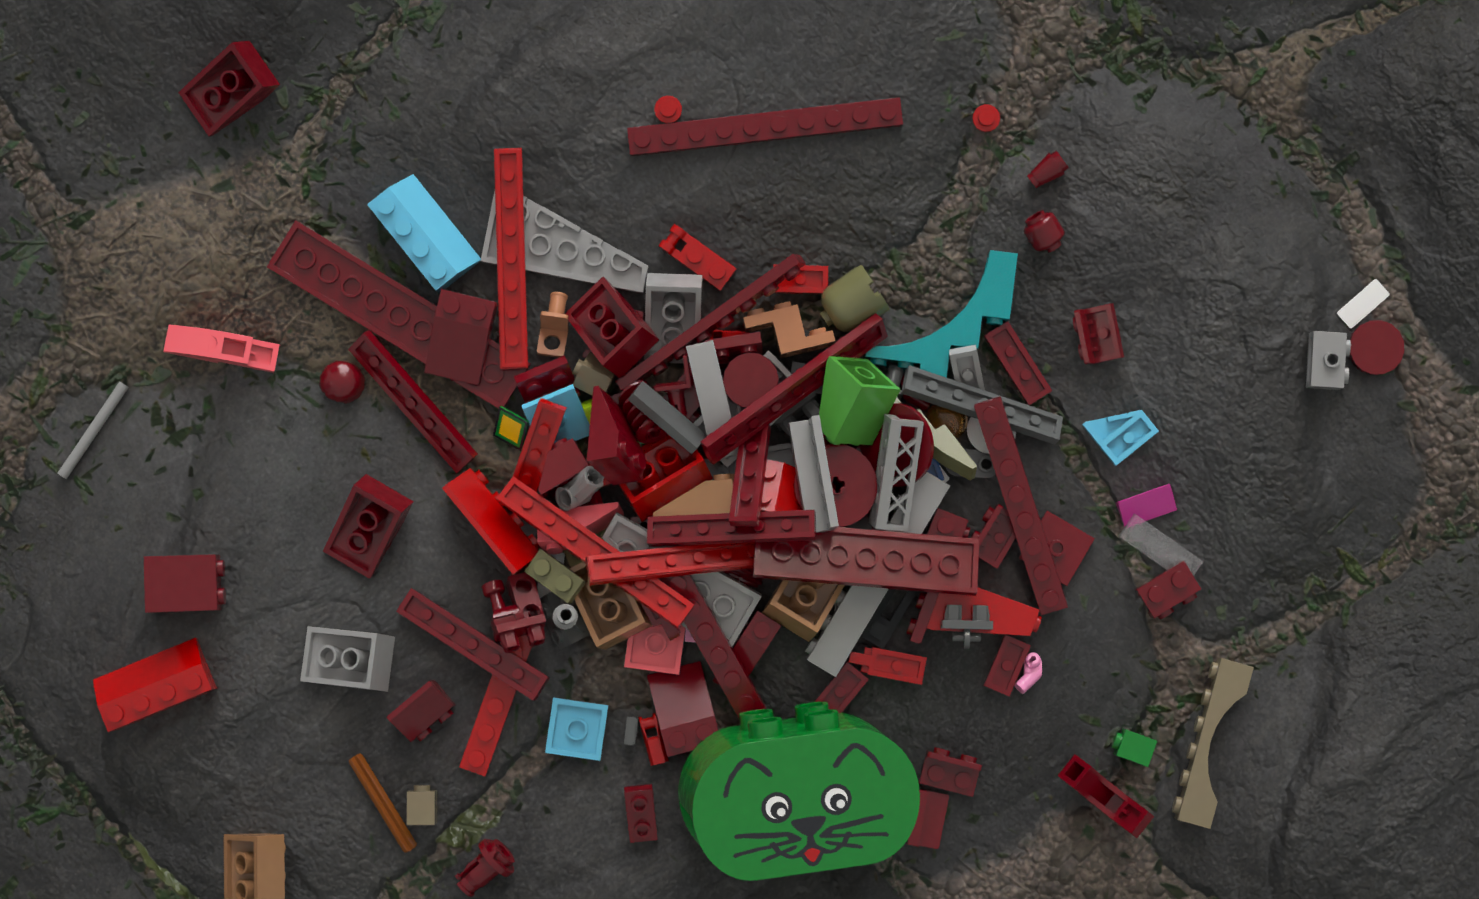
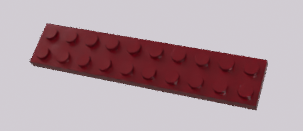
[267,220,531,409]

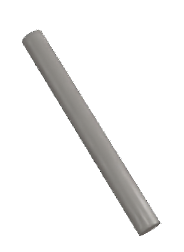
[58,381,129,479]

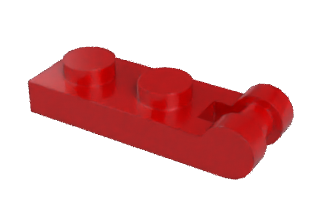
[658,224,737,292]

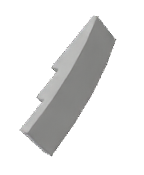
[686,340,738,457]

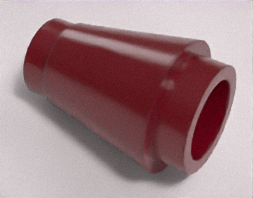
[1027,150,1069,189]

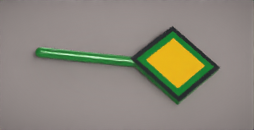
[493,406,529,452]

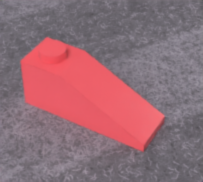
[537,502,624,554]

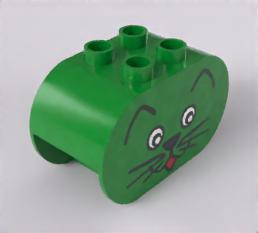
[678,702,920,881]

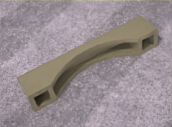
[1172,658,1254,829]

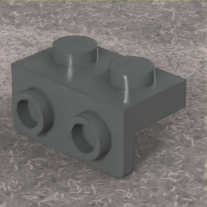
[540,592,590,650]

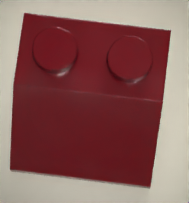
[538,438,590,501]
[386,680,456,742]

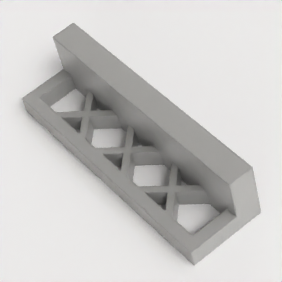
[869,414,924,532]
[788,415,839,533]

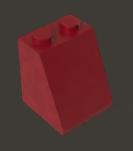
[143,554,226,613]

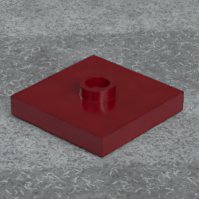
[1019,511,1095,586]

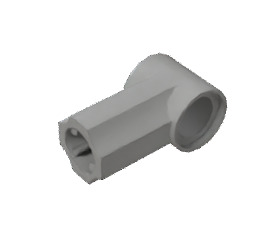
[555,465,604,511]

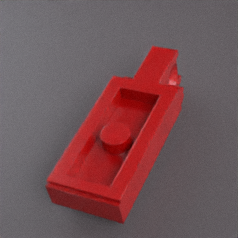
[848,647,927,685]

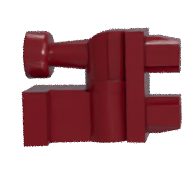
[481,572,546,653]

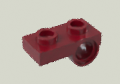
[624,784,658,843]

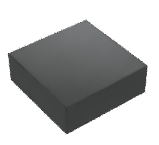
[624,716,639,745]

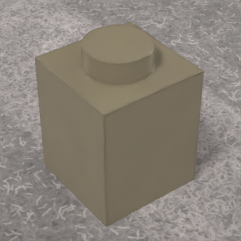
[572,352,615,396]
[407,785,437,825]

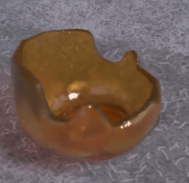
[926,404,969,439]

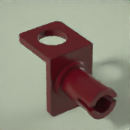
[654,353,694,415]

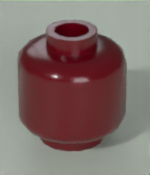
[1024,210,1065,253]

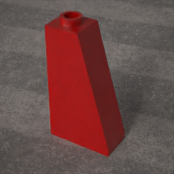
[926,587,1042,636]

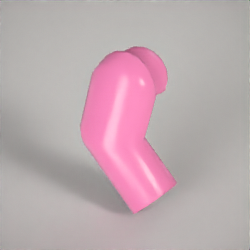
[1014,652,1042,694]

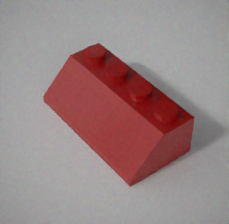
[442,468,541,575]
[93,637,217,732]

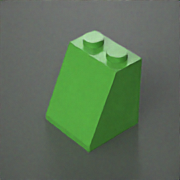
[819,356,901,446]

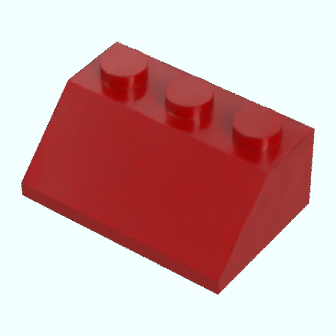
[618,435,713,522]

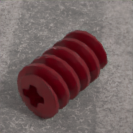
[618,380,668,444]

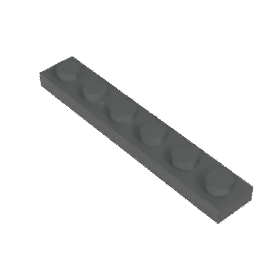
[901,365,1063,445]

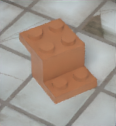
[743,301,835,359]

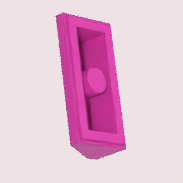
[1115,484,1177,528]

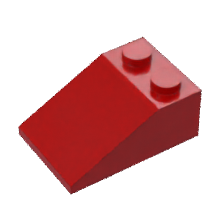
[760,459,836,512]

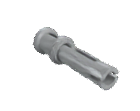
[553,604,578,630]

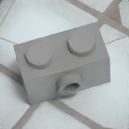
[1306,331,1351,390]

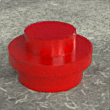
[654,96,682,123]
[972,104,1000,132]

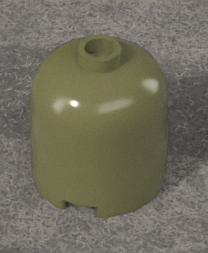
[820,265,890,333]

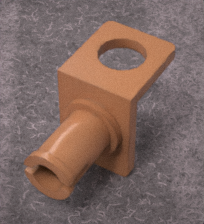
[537,292,569,358]

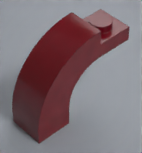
[1058,754,1154,838]

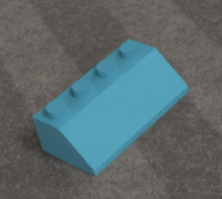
[367,174,481,294]

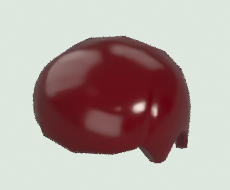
[319,361,365,404]

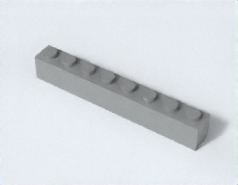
[805,472,950,677]

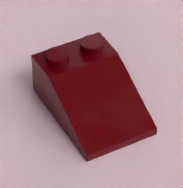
[178,41,280,137]
[565,277,659,378]
[424,289,498,386]
[586,386,646,485]
[323,474,414,579]
[647,661,719,757]

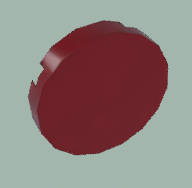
[1350,320,1404,375]
[723,353,779,408]

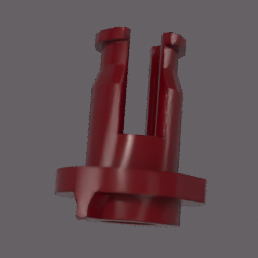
[455,839,515,897]

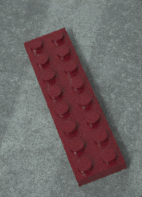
[753,527,979,596]

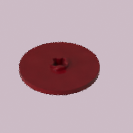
[861,403,934,487]
[794,444,877,527]

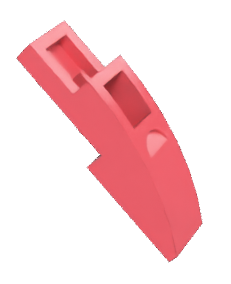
[163,325,280,373]

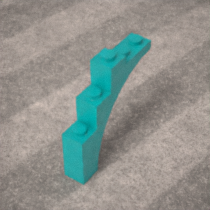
[864,250,1018,378]

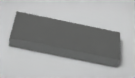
[628,381,706,454]

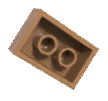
[570,562,653,650]

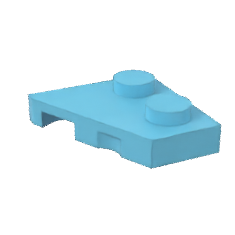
[1082,410,1159,466]

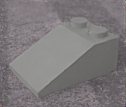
[644,273,702,363]
[300,626,395,692]

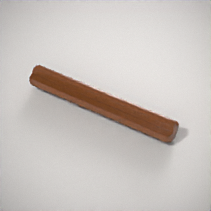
[349,753,417,853]

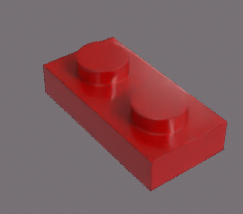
[773,264,828,294]

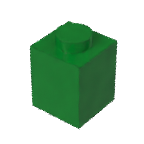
[1111,728,1157,767]

